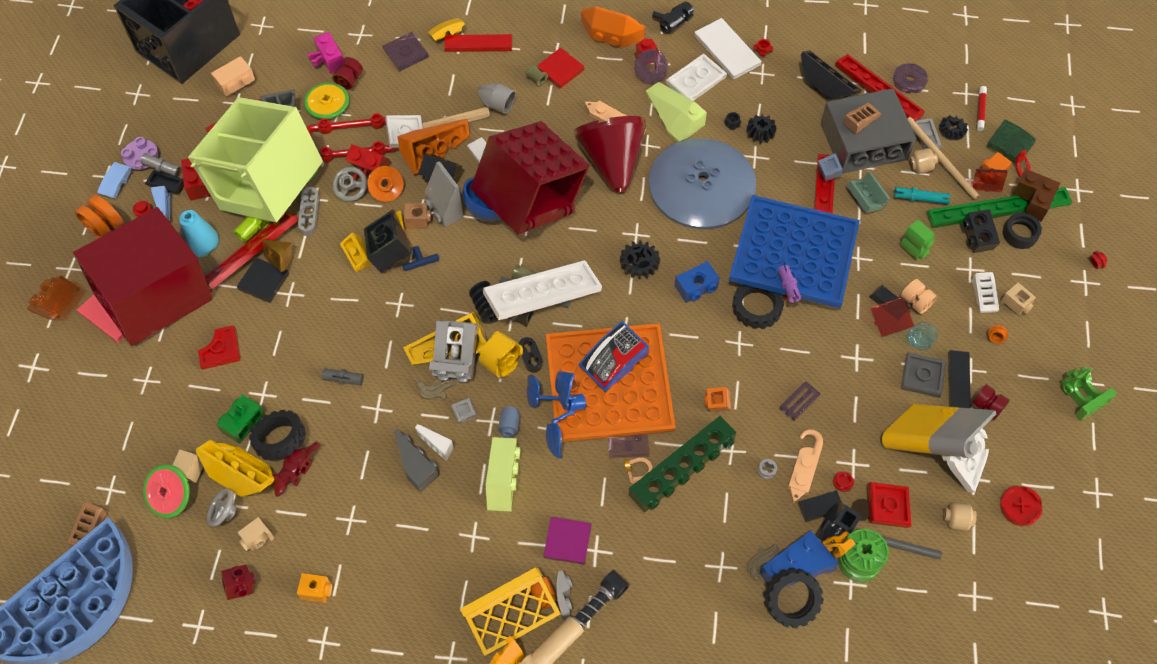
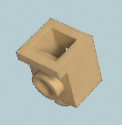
[1000,283,1036,315]
[238,517,275,551]

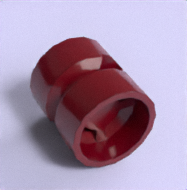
[332,57,363,90]
[971,384,1010,421]

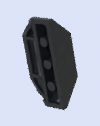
[801,50,862,99]

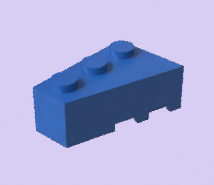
[760,531,839,587]

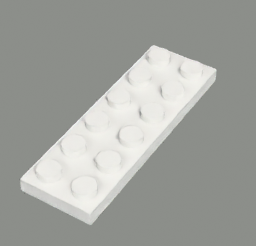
[483,260,602,320]

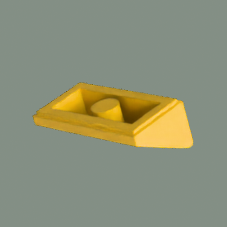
[340,232,372,272]

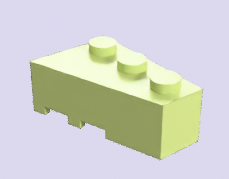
[486,437,520,512]

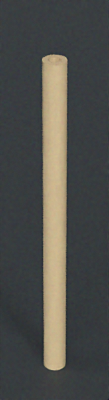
[908,117,980,200]

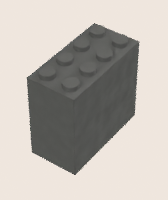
[821,88,917,173]

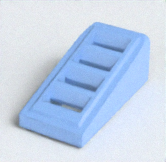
[151,186,170,222]

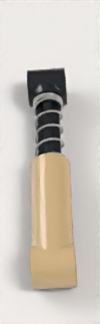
[520,570,630,664]

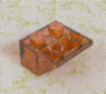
[27,275,80,321]

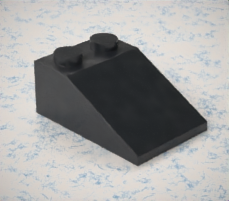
[364,209,411,273]

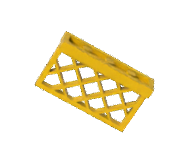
[460,567,561,656]

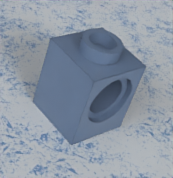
[818,153,843,182]

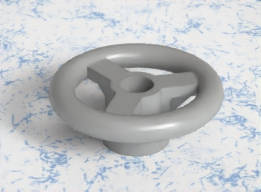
[333,167,367,202]
[207,488,236,527]

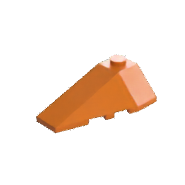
[397,119,470,174]

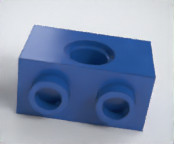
[674,261,720,303]

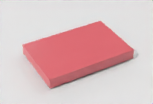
[77,294,124,343]

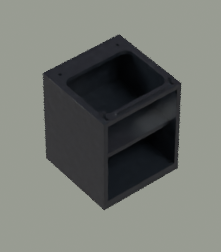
[113,0,240,84]

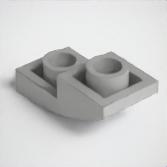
[557,570,573,621]

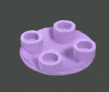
[121,137,158,170]

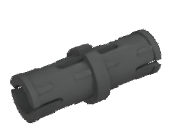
[322,368,364,386]

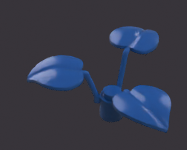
[527,371,586,458]

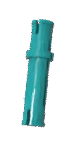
[893,186,951,205]

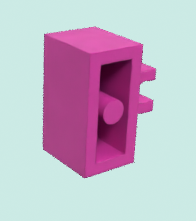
[308,32,343,74]

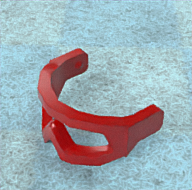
[1015,150,1031,178]

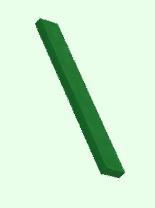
[926,187,1072,228]

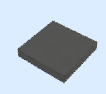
[901,352,946,398]

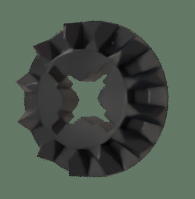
[939,115,968,140]

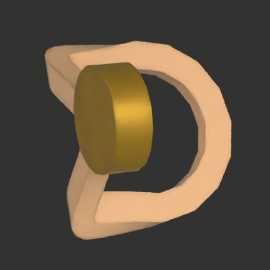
[624,458,653,484]

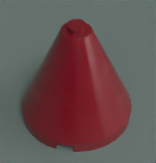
[574,116,646,193]

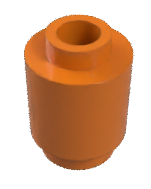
[530,577,557,609]

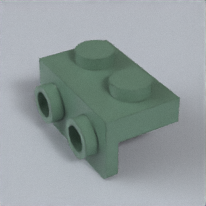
[846,172,890,213]

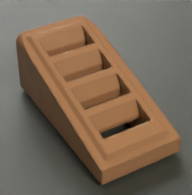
[843,103,882,134]
[67,502,107,546]

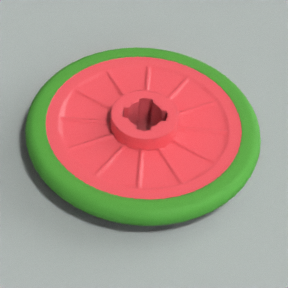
[143,464,190,518]

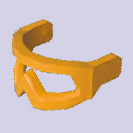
[822,531,855,558]

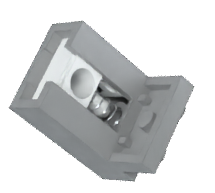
[429,320,478,382]

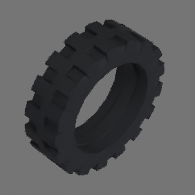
[732,284,784,329]
[249,410,306,461]
[764,567,824,628]

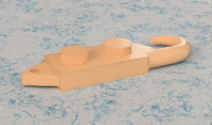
[585,101,646,134]
[788,429,823,503]

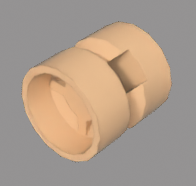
[900,279,937,314]

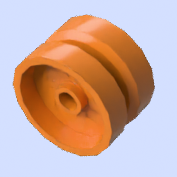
[74,194,124,238]

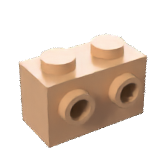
[211,56,255,96]

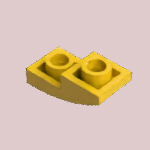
[428,18,465,41]

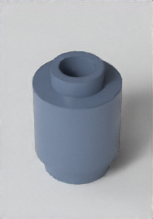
[498,407,520,438]

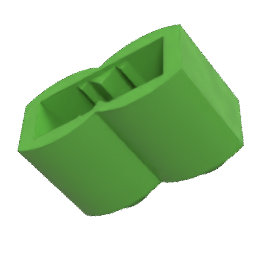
[900,220,935,260]

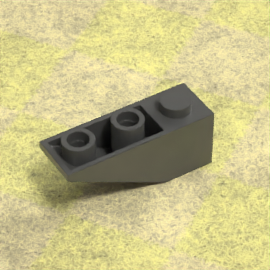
[394,429,439,493]

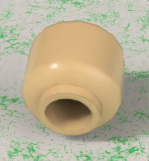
[910,148,938,173]
[943,502,977,531]

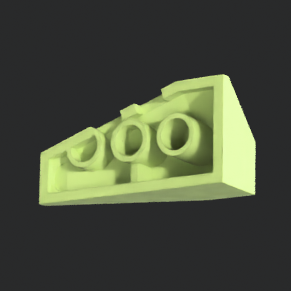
[646,82,707,142]

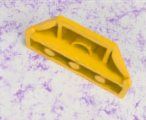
[196,440,274,497]

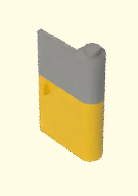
[882,404,996,458]

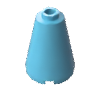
[179,210,219,257]

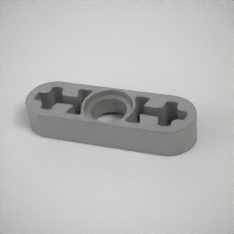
[298,187,320,236]

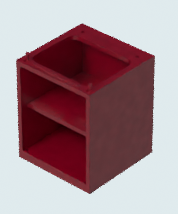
[72,207,214,347]

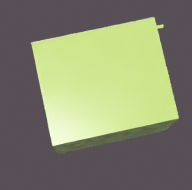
[188,97,323,223]

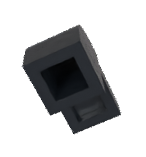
[816,502,862,548]

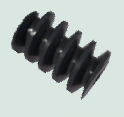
[469,281,499,324]

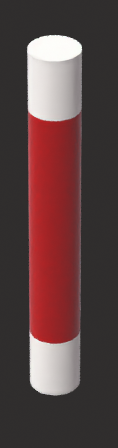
[977,86,987,131]

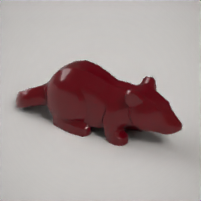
[273,441,321,497]

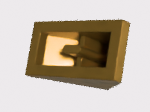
[263,240,293,272]

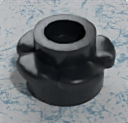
[724,112,741,129]

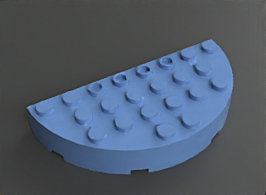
[0,517,133,664]

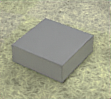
[451,398,477,424]

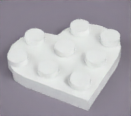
[942,429,989,492]

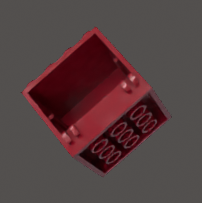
[470,121,590,235]

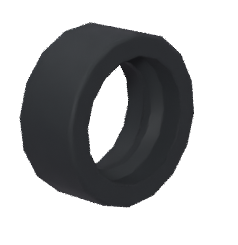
[1003,213,1042,249]

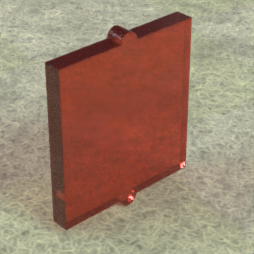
[972,168,1008,192]
[871,297,914,337]

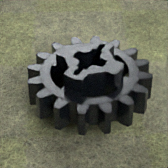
[620,240,660,279]

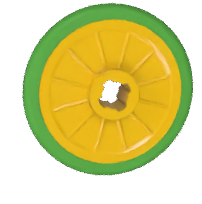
[304,83,349,119]

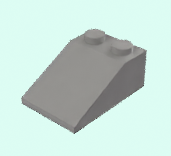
[424,161,464,228]

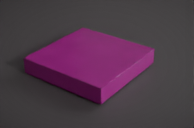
[543,517,592,565]

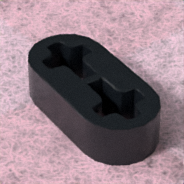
[519,337,543,373]

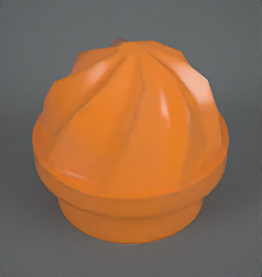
[988,324,1008,344]

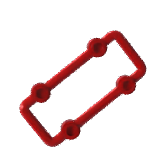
[306,113,398,163]

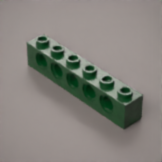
[629,416,737,513]

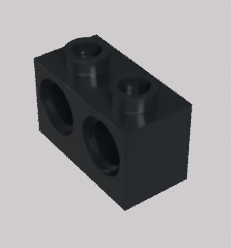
[962,209,1000,253]

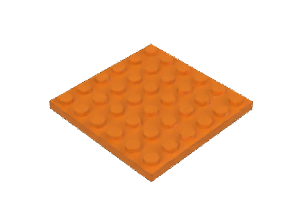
[546,323,676,442]

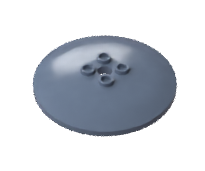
[649,138,756,229]

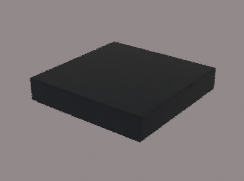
[237,258,289,303]

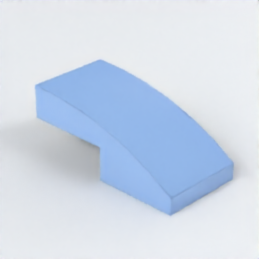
[97,162,132,199]

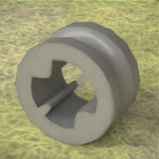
[758,459,777,479]

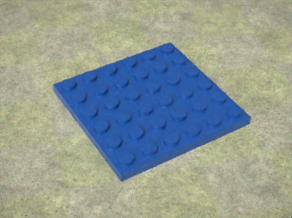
[729,195,860,309]

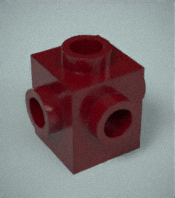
[221,564,256,600]

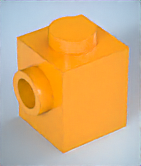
[297,573,332,603]

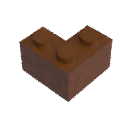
[1013,169,1060,222]

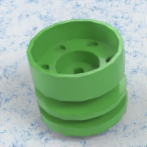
[838,529,889,582]

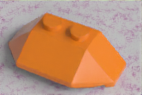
[581,6,646,48]

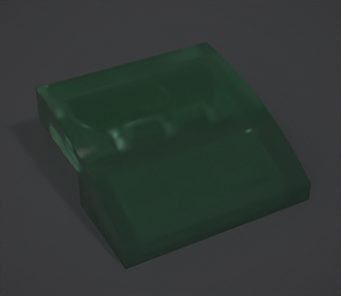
[987,120,1036,163]

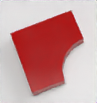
[198,325,240,370]

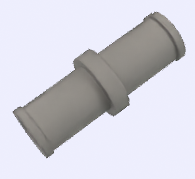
[140,153,180,176]

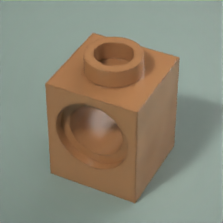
[404,203,432,229]

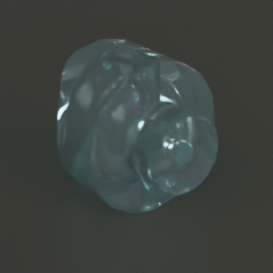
[908,322,937,350]

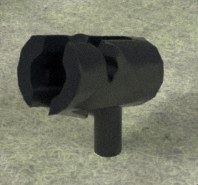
[652,1,694,34]

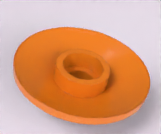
[367,166,404,202]

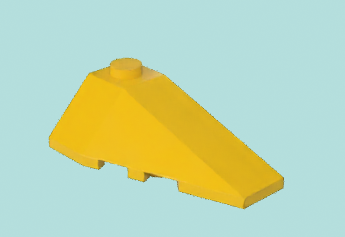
[403,312,487,365]

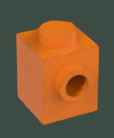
[980,152,1012,185]
[705,387,731,412]

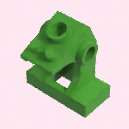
[1060,366,1117,421]

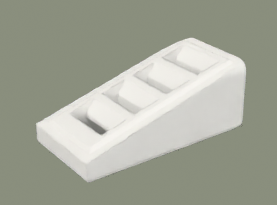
[971,272,999,313]
[415,425,454,461]

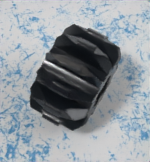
[746,113,777,144]

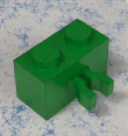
[216,394,265,444]

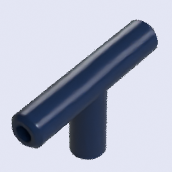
[402,246,439,271]

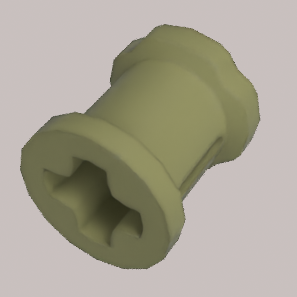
[526,64,548,86]

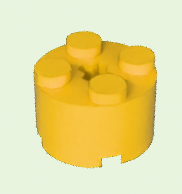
[478,331,523,378]

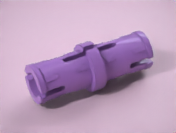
[778,265,801,303]

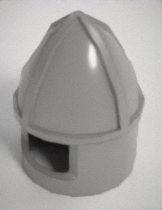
[478,83,516,114]

